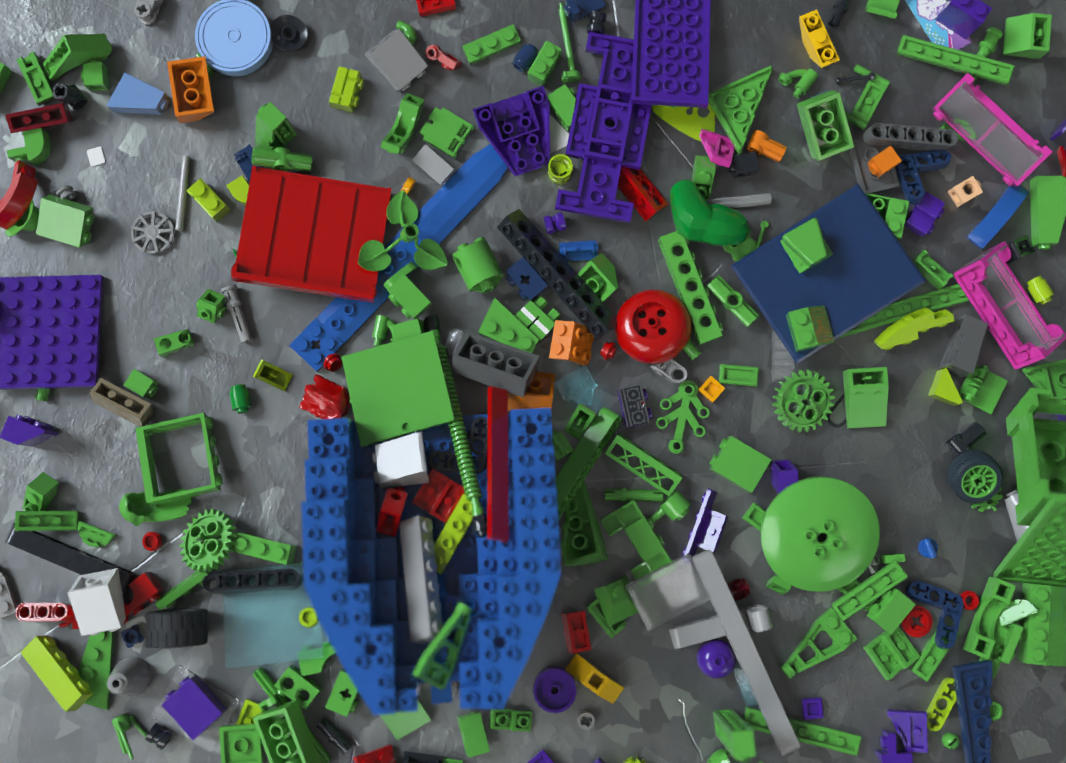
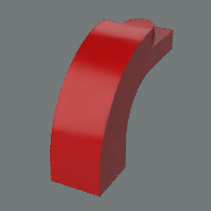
[0,160,38,230]

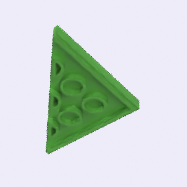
[708,66,772,154]

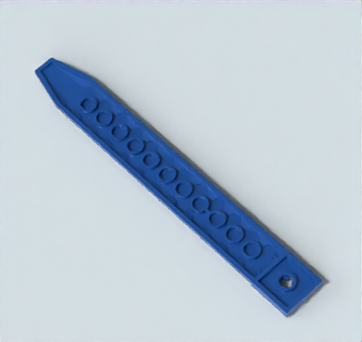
[289,144,508,372]

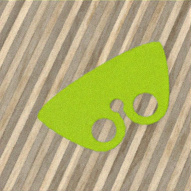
[651,103,715,142]

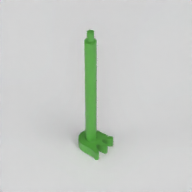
[559,3,581,83]

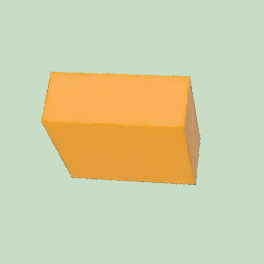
[698,376,725,403]

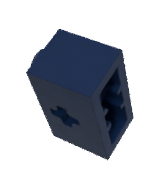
[505,257,548,302]

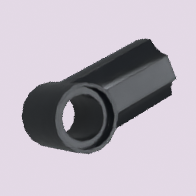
[52,83,88,110]
[945,421,987,457]

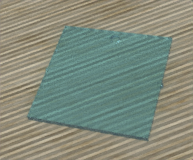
[222,563,324,669]

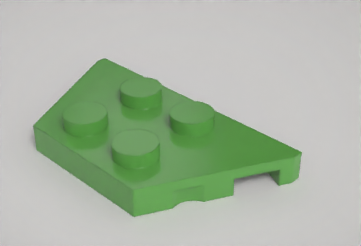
[1022,359,1066,399]

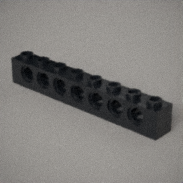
[497,209,617,341]

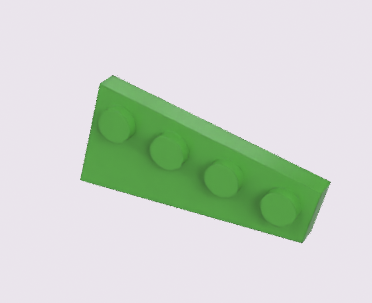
[78,630,115,710]

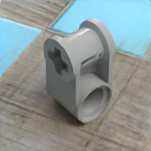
[134,0,163,25]
[650,359,687,385]

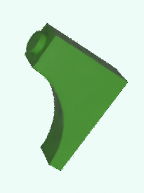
[42,34,112,81]

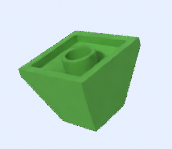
[578,253,618,302]
[594,575,640,626]

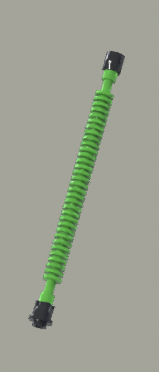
[423,315,487,538]

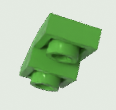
[489,708,533,731]

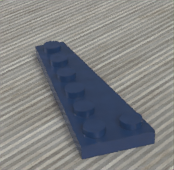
[952,660,993,763]

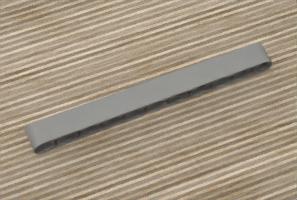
[692,549,800,756]

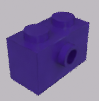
[770,459,799,494]

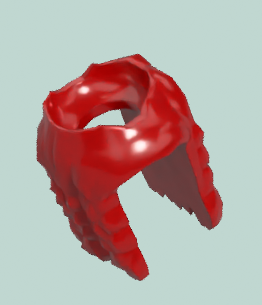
[299,374,351,419]

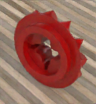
[901,606,933,637]

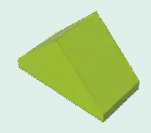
[253,359,293,392]
[928,368,963,406]

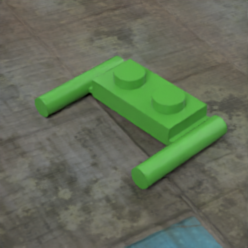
[845,64,890,129]

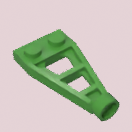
[413,602,473,690]
[780,608,857,680]

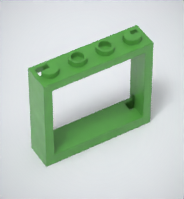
[135,413,223,506]

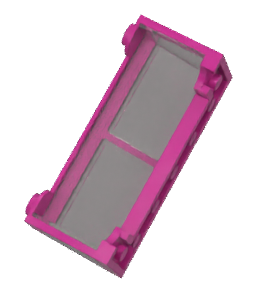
[932,73,1053,187]
[953,241,1066,370]

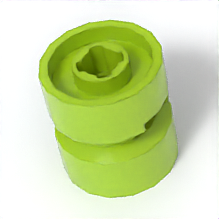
[548,154,573,185]

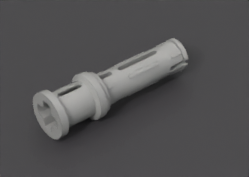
[220,285,253,343]

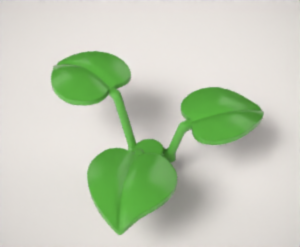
[358,190,448,271]

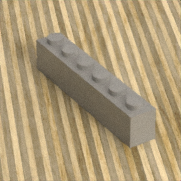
[400,516,443,644]

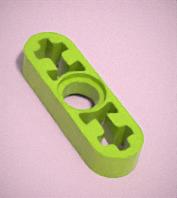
[927,677,957,731]

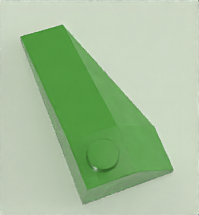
[561,481,608,566]

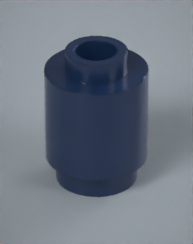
[512,44,538,73]

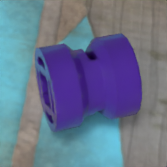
[543,212,566,235]

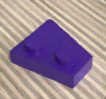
[887,709,928,753]

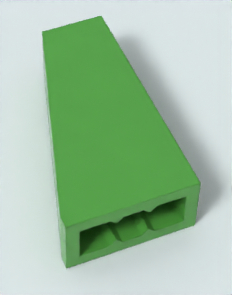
[1030,176,1066,250]

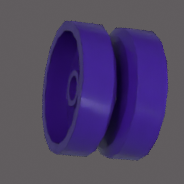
[533,665,577,713]

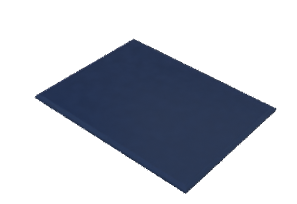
[731,184,926,364]

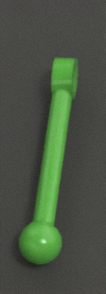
[753,221,769,251]

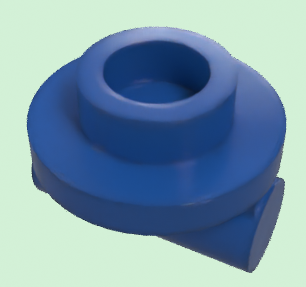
[918,537,938,559]

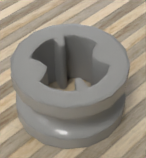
[56,185,77,201]
[577,710,595,730]

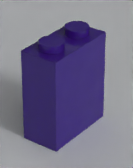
[934,0,992,39]
[162,674,227,740]

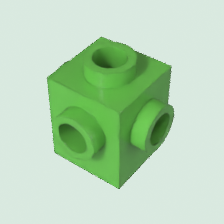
[196,289,226,323]

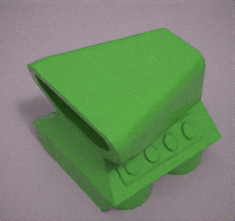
[780,217,833,273]

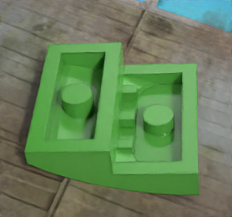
[863,626,920,680]

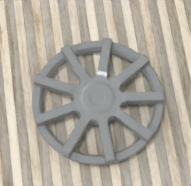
[131,211,174,254]

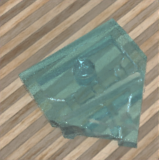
[553,365,597,407]

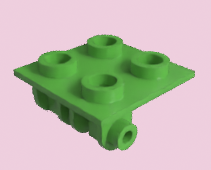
[958,365,1008,415]

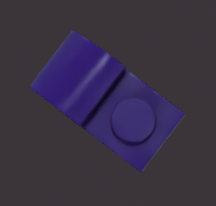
[875,730,913,763]

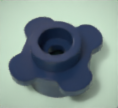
[121,625,144,648]

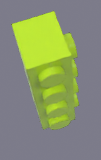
[20,635,93,712]

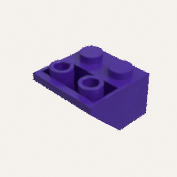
[0,414,59,446]

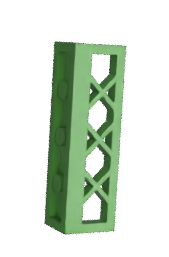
[605,432,683,497]

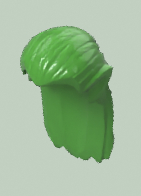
[119,489,192,526]

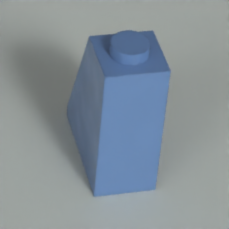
[107,72,170,115]

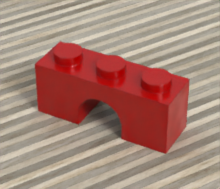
[122,572,164,626]

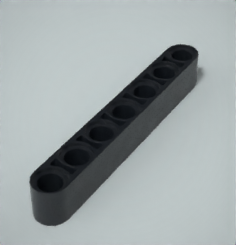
[5,523,136,593]

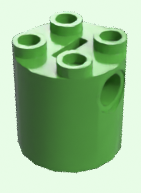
[452,237,503,293]

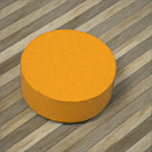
[400,176,416,195]

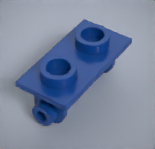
[559,240,598,261]

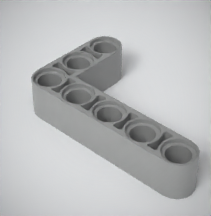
[669,604,773,649]

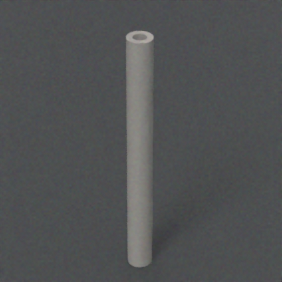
[175,156,190,231]

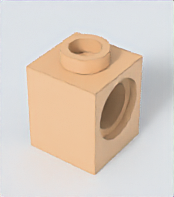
[948,176,983,207]

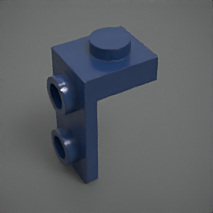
[563,0,605,23]

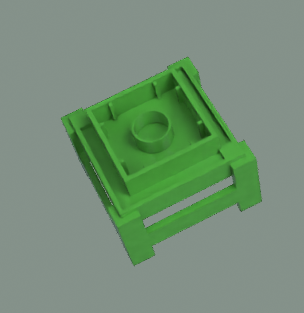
[1006,388,1066,526]

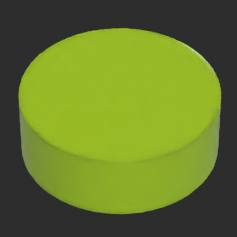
[299,607,319,628]

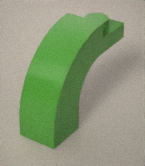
[380,93,425,154]

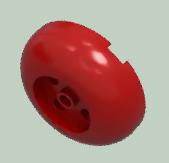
[615,289,692,364]

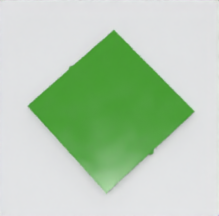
[342,331,455,447]

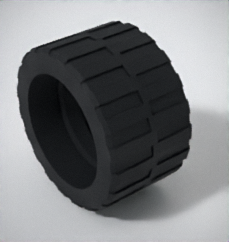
[146,608,208,648]

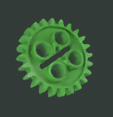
[772,370,835,432]
[179,509,237,573]

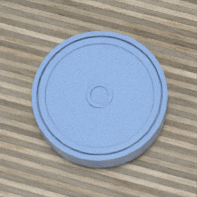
[195,0,273,76]

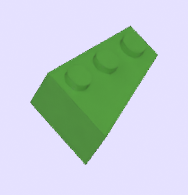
[255,102,297,150]

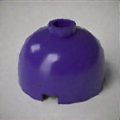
[696,639,736,679]

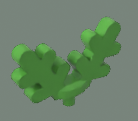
[970,487,1003,512]

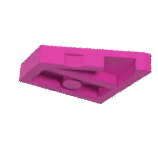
[699,129,735,168]

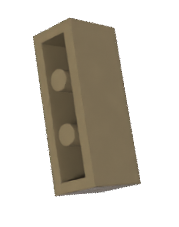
[90,378,154,427]

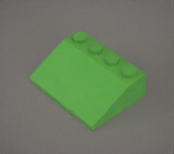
[1018,583,1066,666]

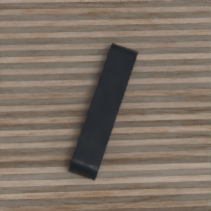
[202,569,302,594]

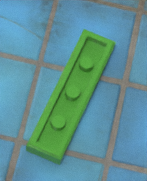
[831,559,908,621]

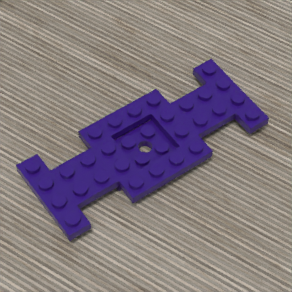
[555,31,652,224]

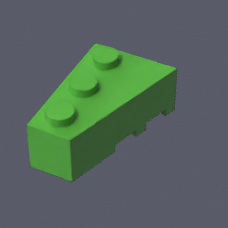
[478,298,539,354]

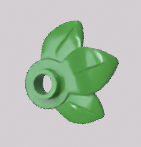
[723,228,757,262]

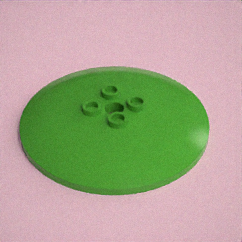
[761,477,880,592]

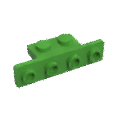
[979,613,1024,679]

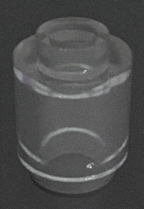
[445,329,465,356]

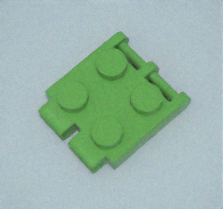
[419,107,475,159]

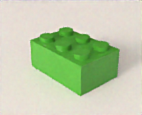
[797,90,854,161]

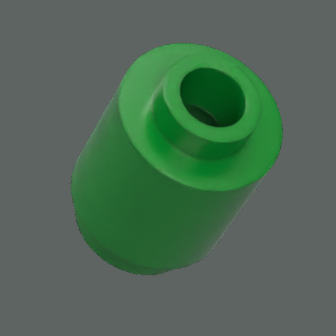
[229,384,252,414]

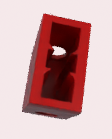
[376,486,407,537]

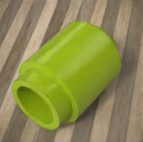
[1027,275,1054,305]

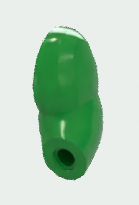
[670,180,749,246]

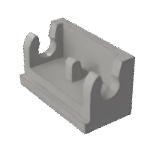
[413,144,457,185]

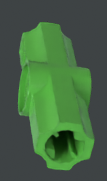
[252,147,312,172]
[707,275,759,327]

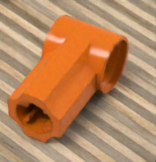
[746,130,787,163]

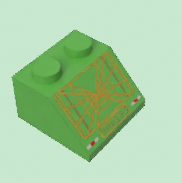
[786,305,834,352]

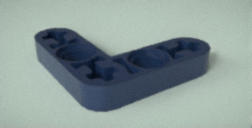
[895,150,951,205]
[906,580,964,650]

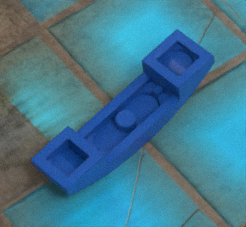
[966,185,1029,249]

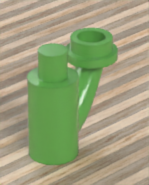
[778,69,819,99]
[372,315,395,347]

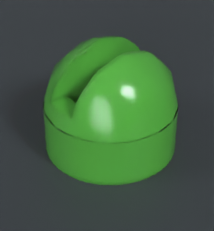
[942,732,959,749]

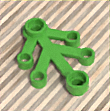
[656,380,709,454]

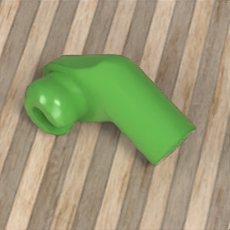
[396,20,417,46]

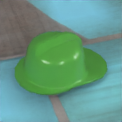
[5,200,40,237]

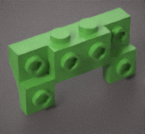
[600,500,675,587]

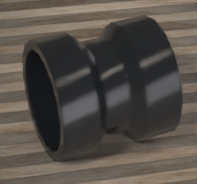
[586,11,607,34]
[145,723,173,750]

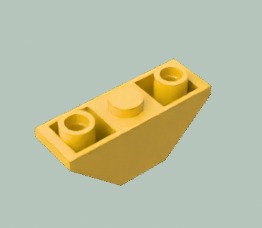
[799,9,840,68]
[565,653,624,704]

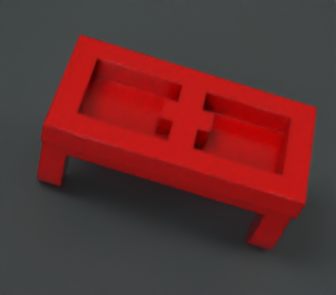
[561,610,591,653]

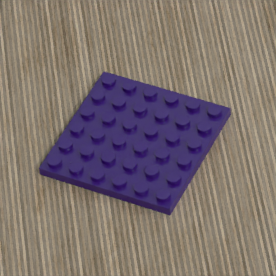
[0,275,104,390]

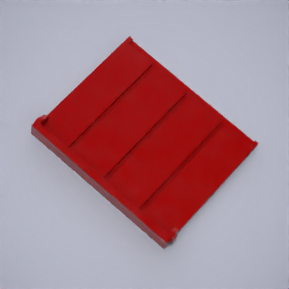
[231,165,392,303]

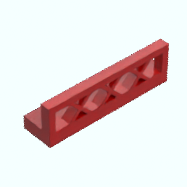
[610,153,669,222]

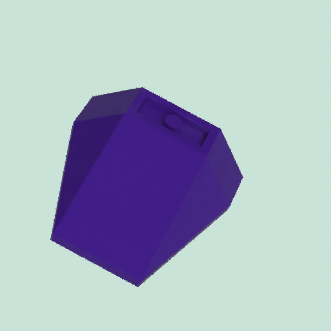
[472,86,550,177]

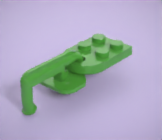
[219,723,263,763]

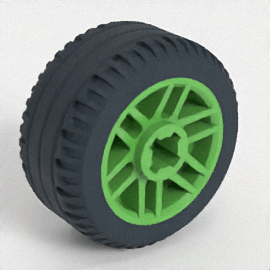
[947,450,1003,503]

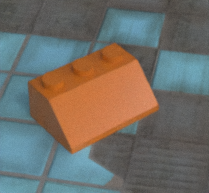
[167,56,214,123]
[508,372,555,411]

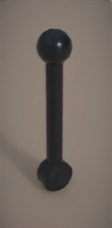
[835,72,875,85]

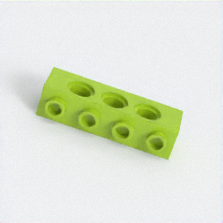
[434,494,482,574]

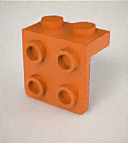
[549,320,594,366]

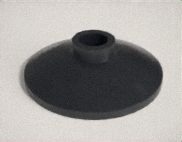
[270,15,308,52]

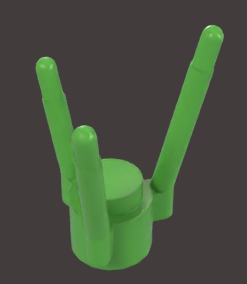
[112,713,153,760]

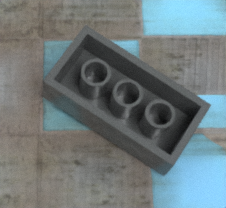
[451,332,539,398]

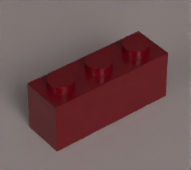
[5,103,73,134]

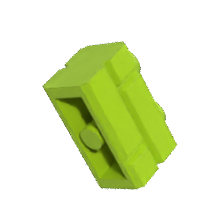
[329,66,364,112]
[187,178,231,222]

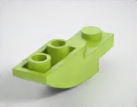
[874,307,954,350]

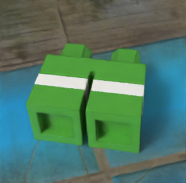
[515,296,560,343]

